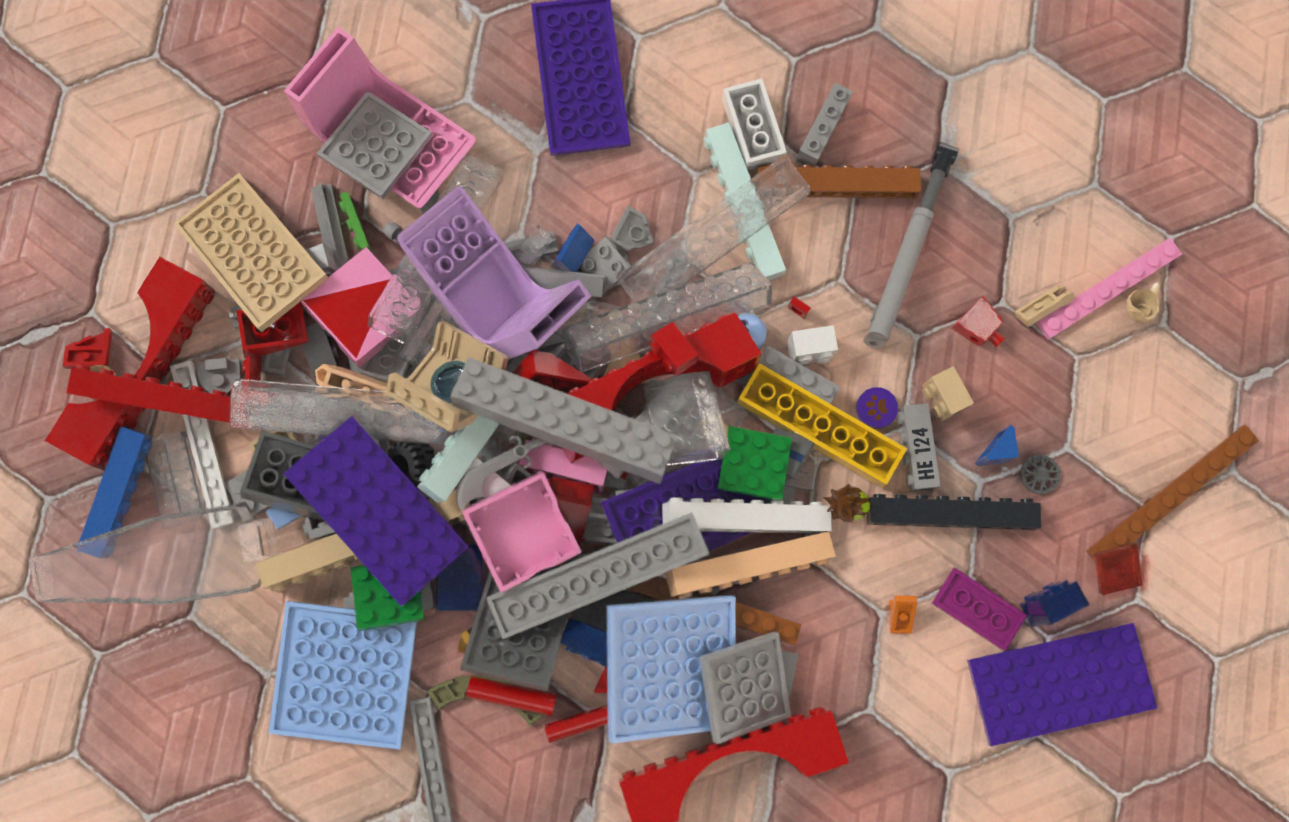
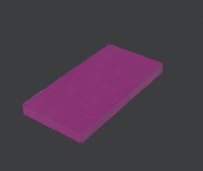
[931,567,1027,651]

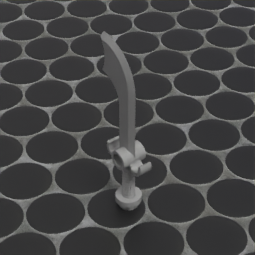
[457,436,554,509]

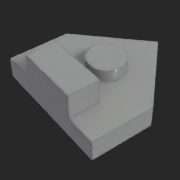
[610,205,654,252]
[197,358,242,396]

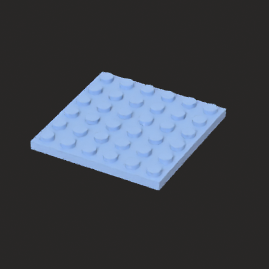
[607,595,735,743]
[269,601,417,749]

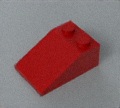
[236,302,308,358]
[512,350,592,394]
[548,477,594,548]

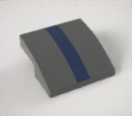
[772,428,815,479]

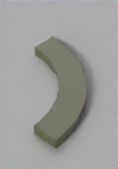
[427,675,545,726]

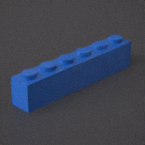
[76,427,153,558]

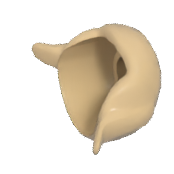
[1126,283,1160,323]

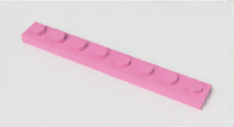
[1036,238,1182,339]

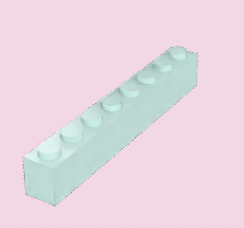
[703,122,786,283]
[418,353,528,503]

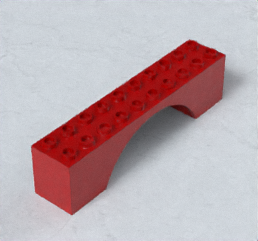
[45,256,215,471]
[562,312,762,463]
[619,707,849,822]

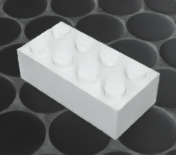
[722,78,787,171]

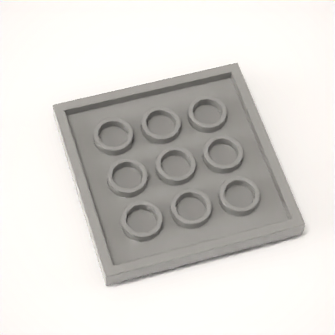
[317,91,433,199]
[700,632,791,744]

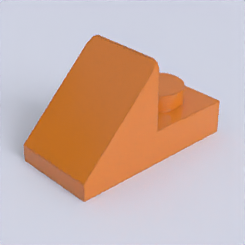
[889,595,918,634]

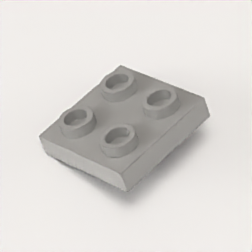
[580,237,633,295]

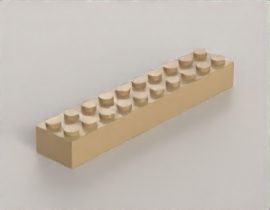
[255,490,471,593]

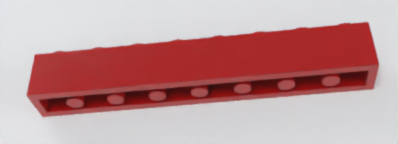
[66,364,252,426]

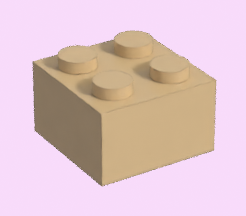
[922,366,974,422]

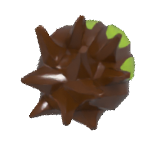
[823,484,870,523]

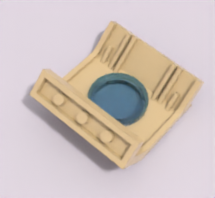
[386,321,509,432]

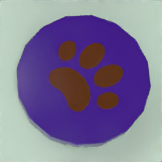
[856,387,898,429]

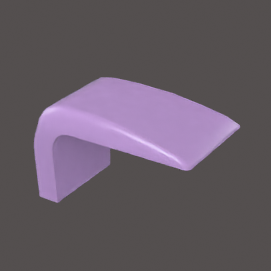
[397,186,591,359]

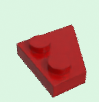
[62,328,113,369]

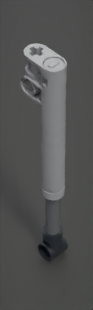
[863,141,959,349]

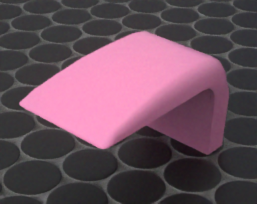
[284,27,476,208]

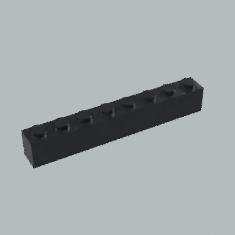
[867,494,1041,530]

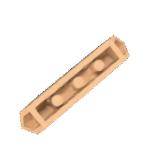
[315,364,415,416]

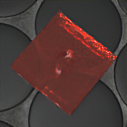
[1094,544,1143,595]

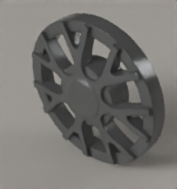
[1020,455,1060,494]

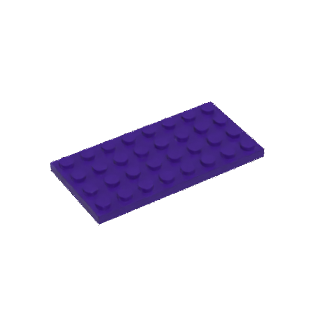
[531,0,631,156]
[283,416,469,607]
[600,451,777,551]
[967,623,1158,746]

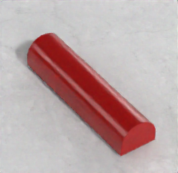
[466,676,557,716]
[544,704,608,743]

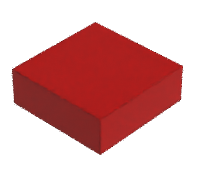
[788,296,811,318]

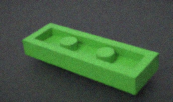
[339,191,372,253]

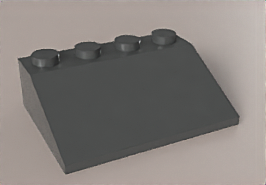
[240,431,326,522]

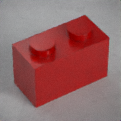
[650,321,699,377]

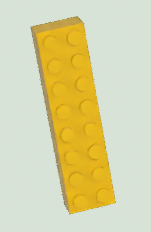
[737,363,907,488]

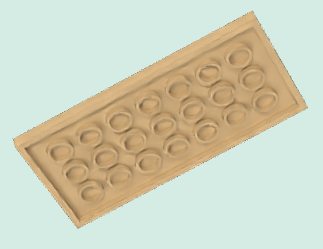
[174,173,329,332]

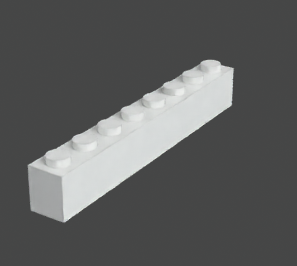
[662,498,832,534]

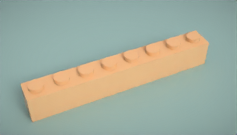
[665,532,836,599]

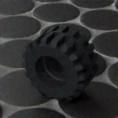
[388,440,436,489]

